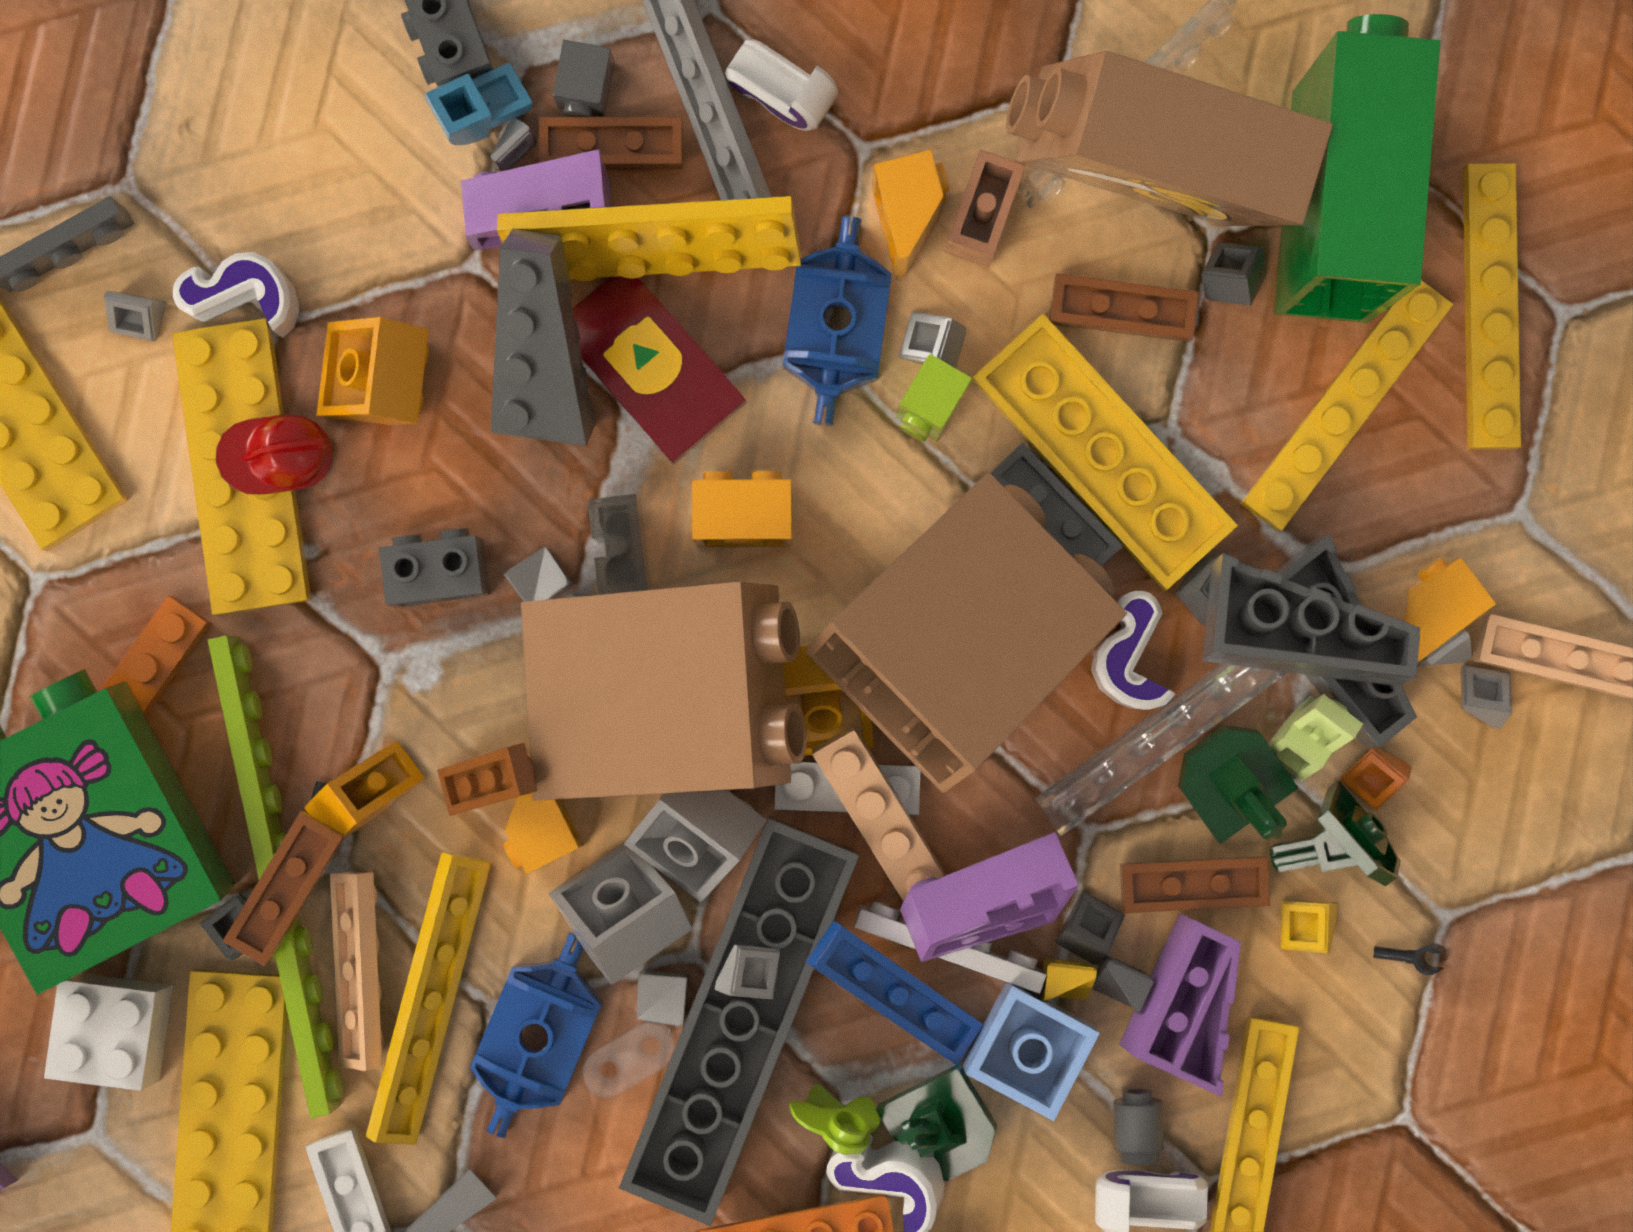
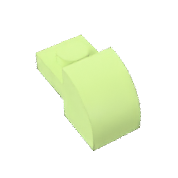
[1269,694,1363,782]

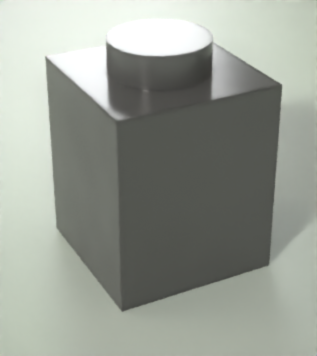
[553,39,615,117]

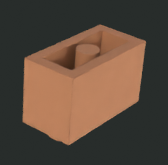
[945,149,1026,268]

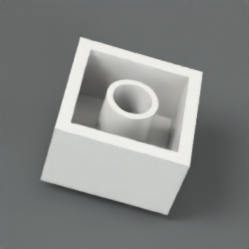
[44,973,173,1091]

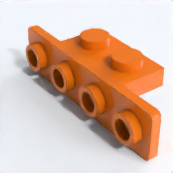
[695,1195,894,1232]

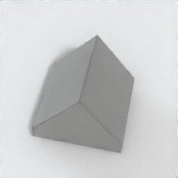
[104,291,166,342]

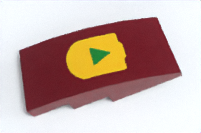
[572,276,747,465]

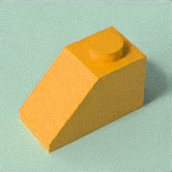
[1404,557,1496,662]
[304,740,425,838]
[503,793,584,874]

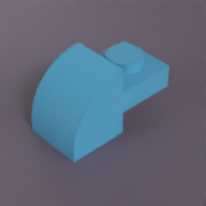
[425,62,533,145]

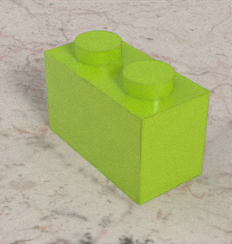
[896,353,972,442]

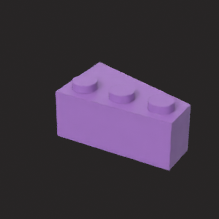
[461,149,612,250]
[900,832,1079,962]
[1119,913,1241,1097]

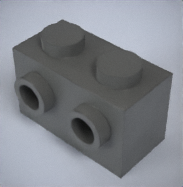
[401,0,494,87]
[379,528,490,608]

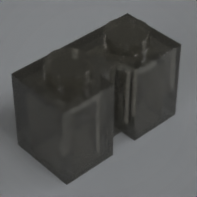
[587,494,652,595]

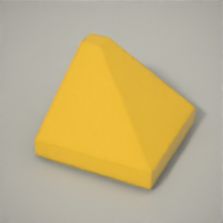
[1281,900,1338,953]

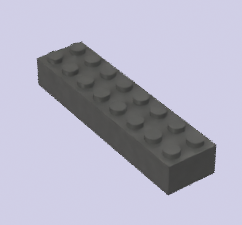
[619,816,859,1226]

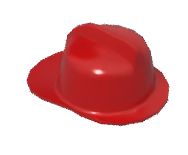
[216,414,332,495]

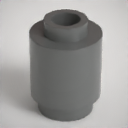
[1113,1089,1164,1165]

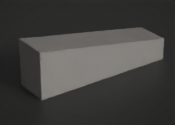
[404,1169,497,1232]

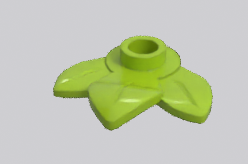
[789,1084,880,1155]

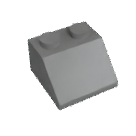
[624,790,767,903]
[548,843,693,985]

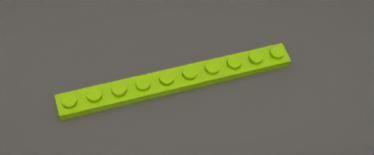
[208,635,344,1119]

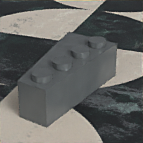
[491,229,596,446]
[1274,534,1417,748]
[1202,553,1420,686]

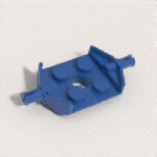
[783,216,892,426]
[470,932,603,1138]

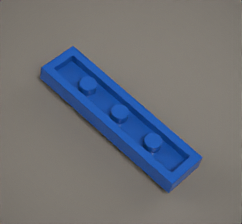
[806,920,983,1065]

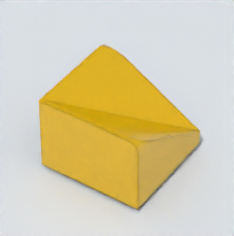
[1039,958,1097,1001]

